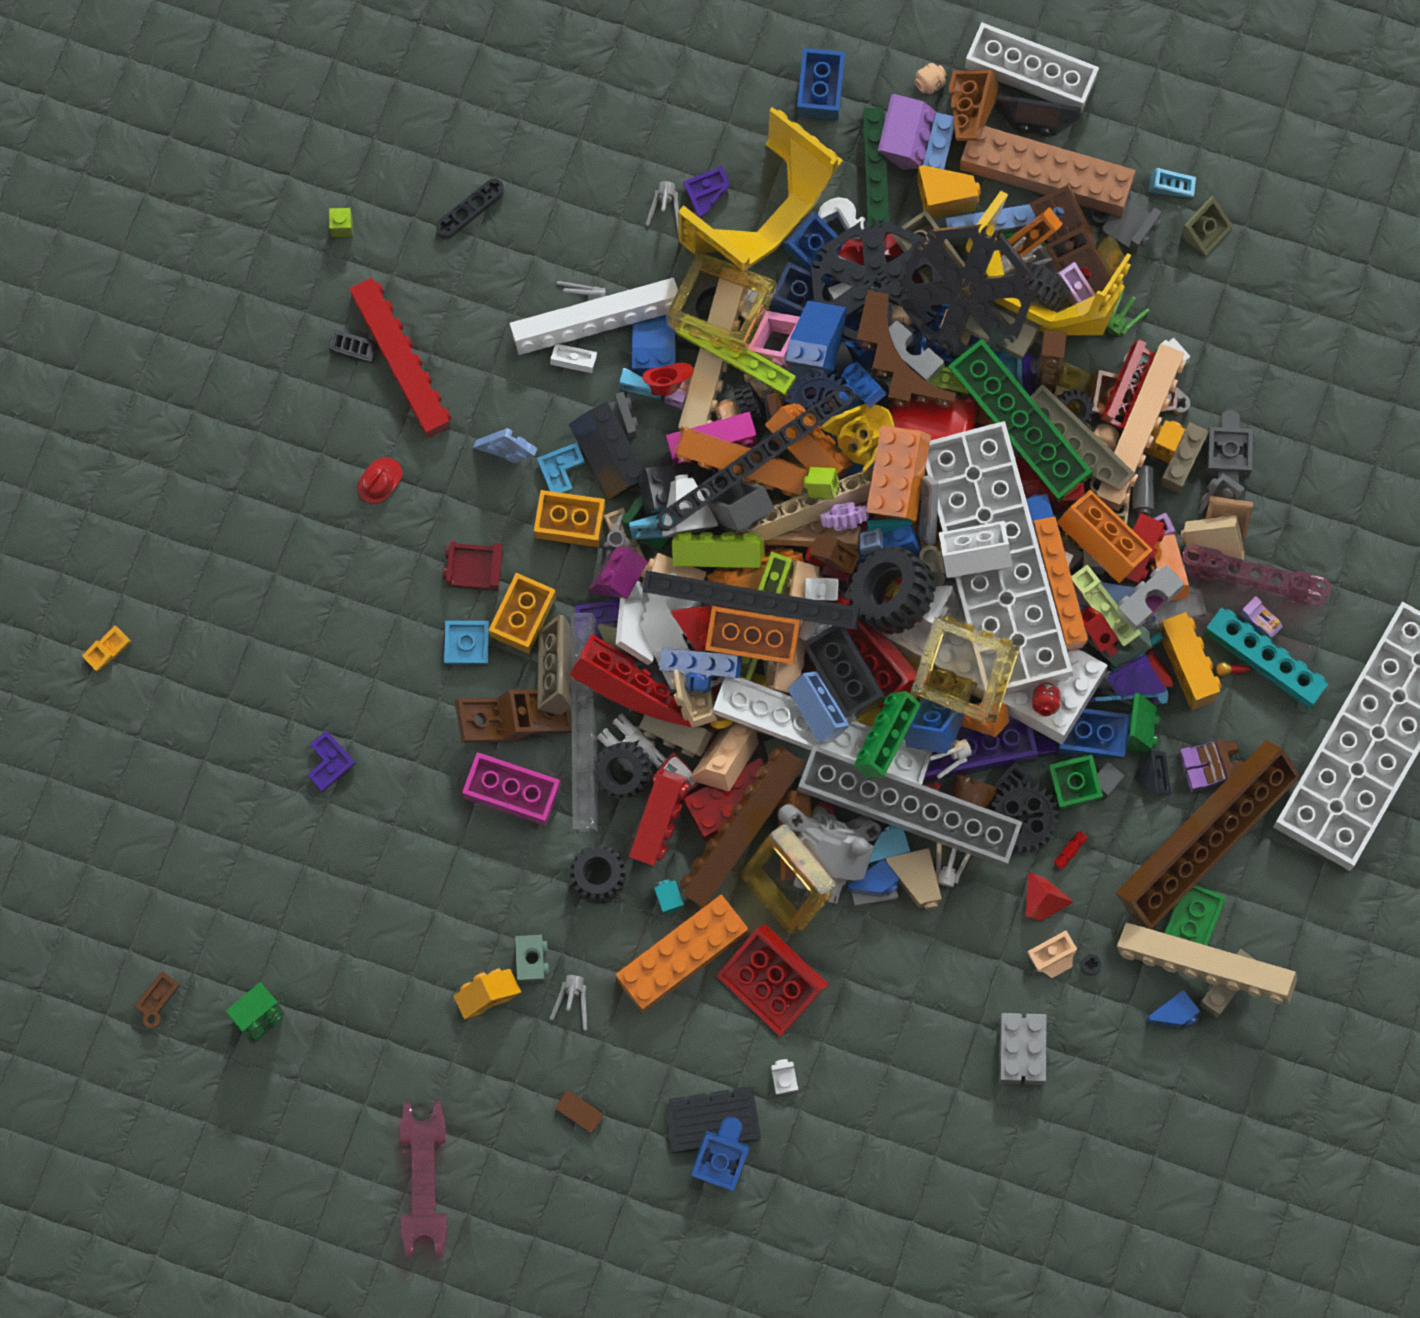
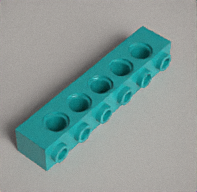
[1204,607,1328,709]

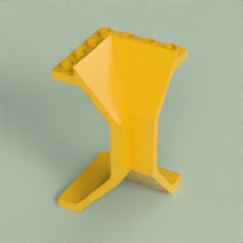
[678,107,843,271]
[965,191,1131,335]

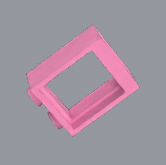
[747,311,800,370]

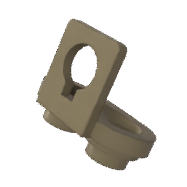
[919,545,946,586]

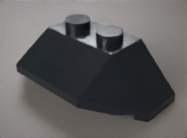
[996,95,1081,137]

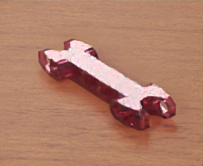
[1181,545,1332,606]
[400,1100,448,1259]

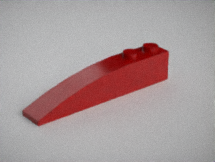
[819,591,922,709]
[569,634,692,727]

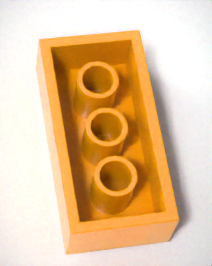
[1157,612,1222,711]

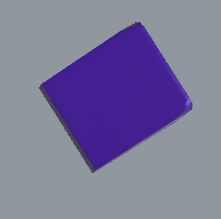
[1034,734,1058,757]

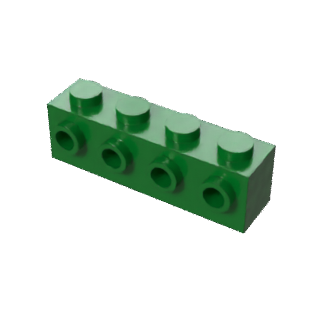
[853,691,921,779]

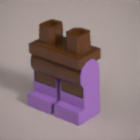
[1179,739,1243,794]

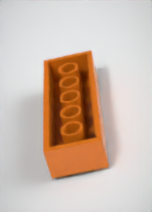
[674,426,809,497]
[615,894,749,1013]

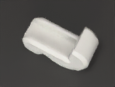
[818,197,868,240]

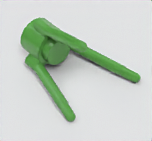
[1106,287,1150,337]

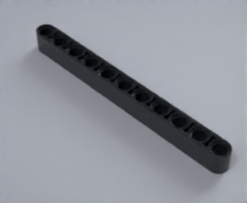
[656,386,855,531]

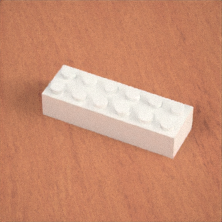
[965,23,1099,113]

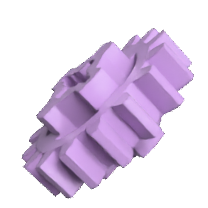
[820,502,869,531]

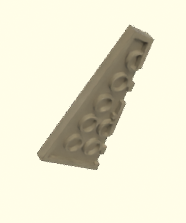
[1031,384,1136,490]

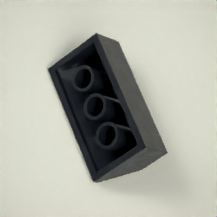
[568,401,644,500]

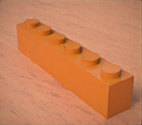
[1033,517,1088,651]

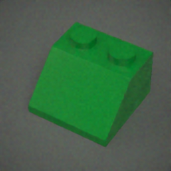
[1049,755,1103,812]

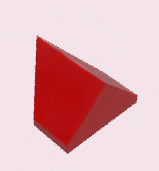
[1026,873,1074,921]

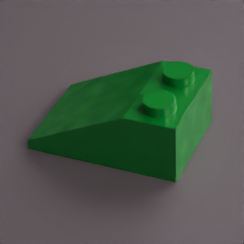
[1126,693,1160,754]

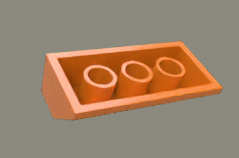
[1057,490,1153,583]

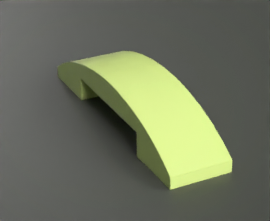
[1071,565,1141,647]

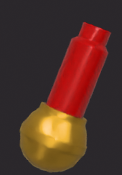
[1216,662,1250,677]

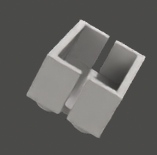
[999,1013,1046,1085]

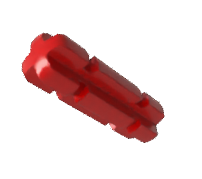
[1054,831,1088,870]

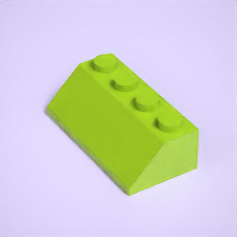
[672,532,765,568]

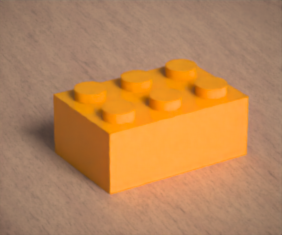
[534,490,605,548]
[489,573,557,654]

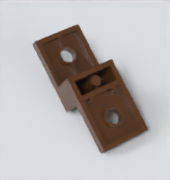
[1030,184,1111,292]
[454,689,573,743]

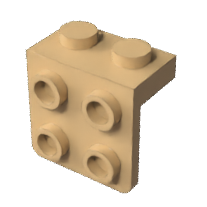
[672,669,717,728]

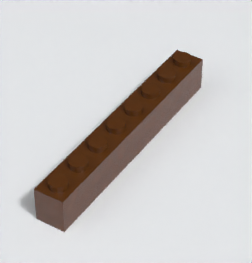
[678,745,806,908]

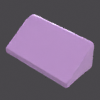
[1056,262,1096,306]

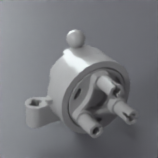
[778,804,881,903]

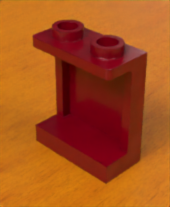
[443,540,503,591]

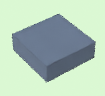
[860,528,883,555]

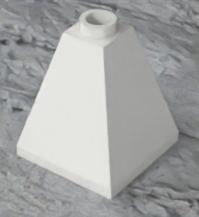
[663,474,718,537]
[915,585,961,644]

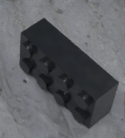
[638,464,723,518]
[803,626,886,723]

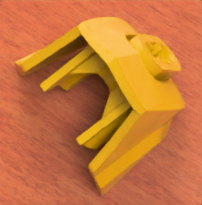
[821,404,894,472]

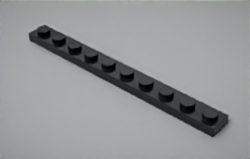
[642,570,860,630]

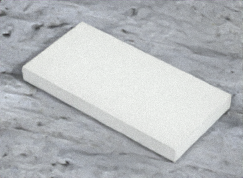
[616,581,654,665]

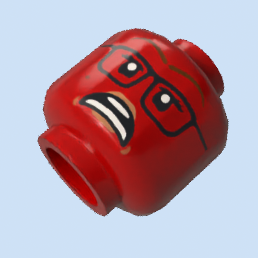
[1032,682,1061,717]

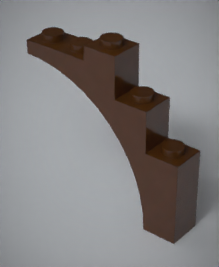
[857,290,956,409]

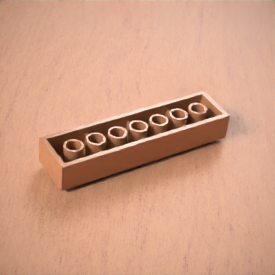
[960,126,1136,217]

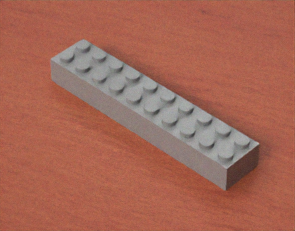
[796,745,1022,867]

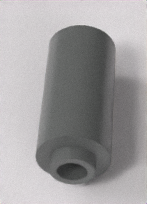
[1132,466,1154,516]

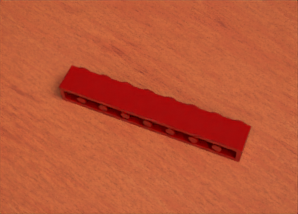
[349,277,452,439]

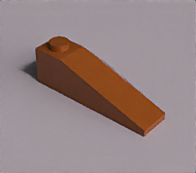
[949,70,999,141]
[1087,370,1179,416]
[777,791,815,881]

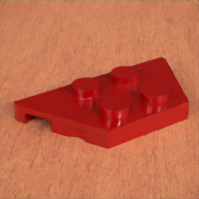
[670,604,751,652]

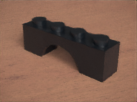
[675,261,724,351]

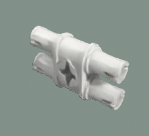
[597,713,667,779]

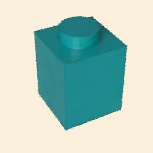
[654,879,684,916]

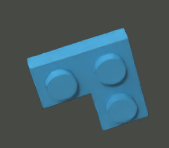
[537,442,585,494]

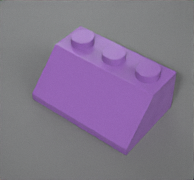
[878,94,936,170]

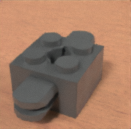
[1206,410,1253,484]

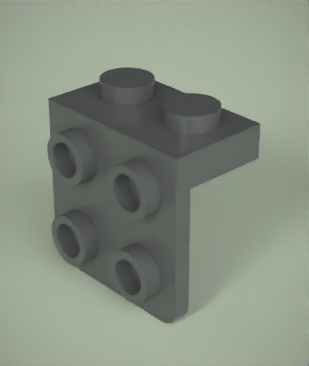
[1102,199,1162,253]
[584,392,639,441]

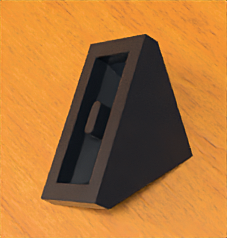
[1134,750,1171,795]

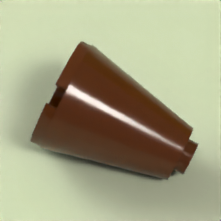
[953,774,997,808]

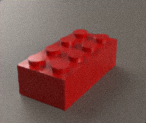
[683,758,765,842]
[629,769,690,866]

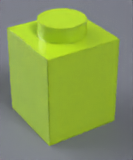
[329,208,353,237]
[804,467,839,499]

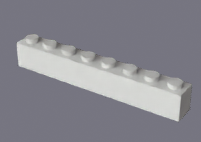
[510,278,682,355]

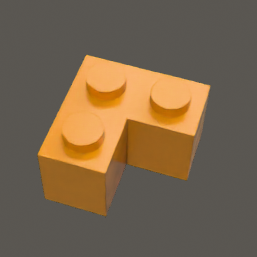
[1144,420,1185,464]
[454,968,521,1019]

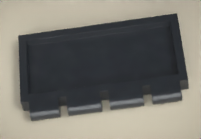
[666,1087,761,1153]

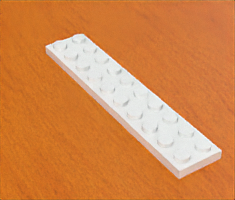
[712,677,932,785]

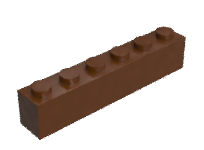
[1033,330,1067,395]

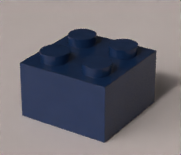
[768,262,826,317]

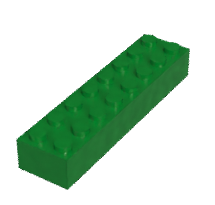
[948,339,1093,502]

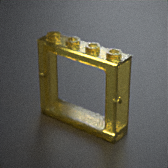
[666,252,776,354]
[911,615,1020,723]
[740,824,837,935]

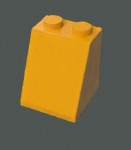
[917,166,981,219]

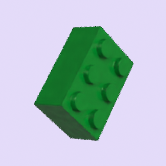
[226,982,284,1042]

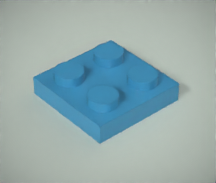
[444,621,489,665]

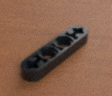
[436,178,504,239]

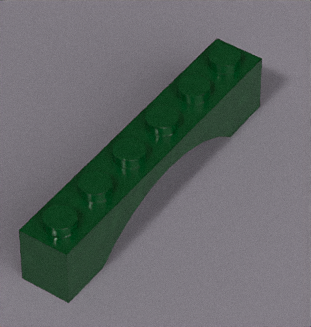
[862,107,889,228]

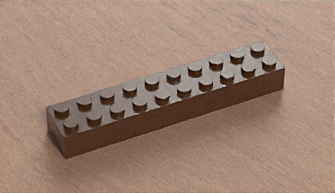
[1115,740,1301,929]

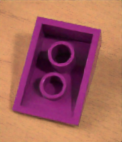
[588,546,648,599]

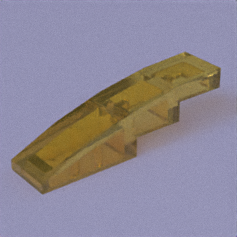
[1097,234,1125,276]
[904,656,978,702]

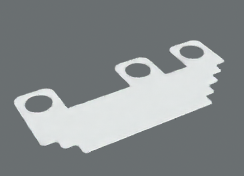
[639,573,724,691]

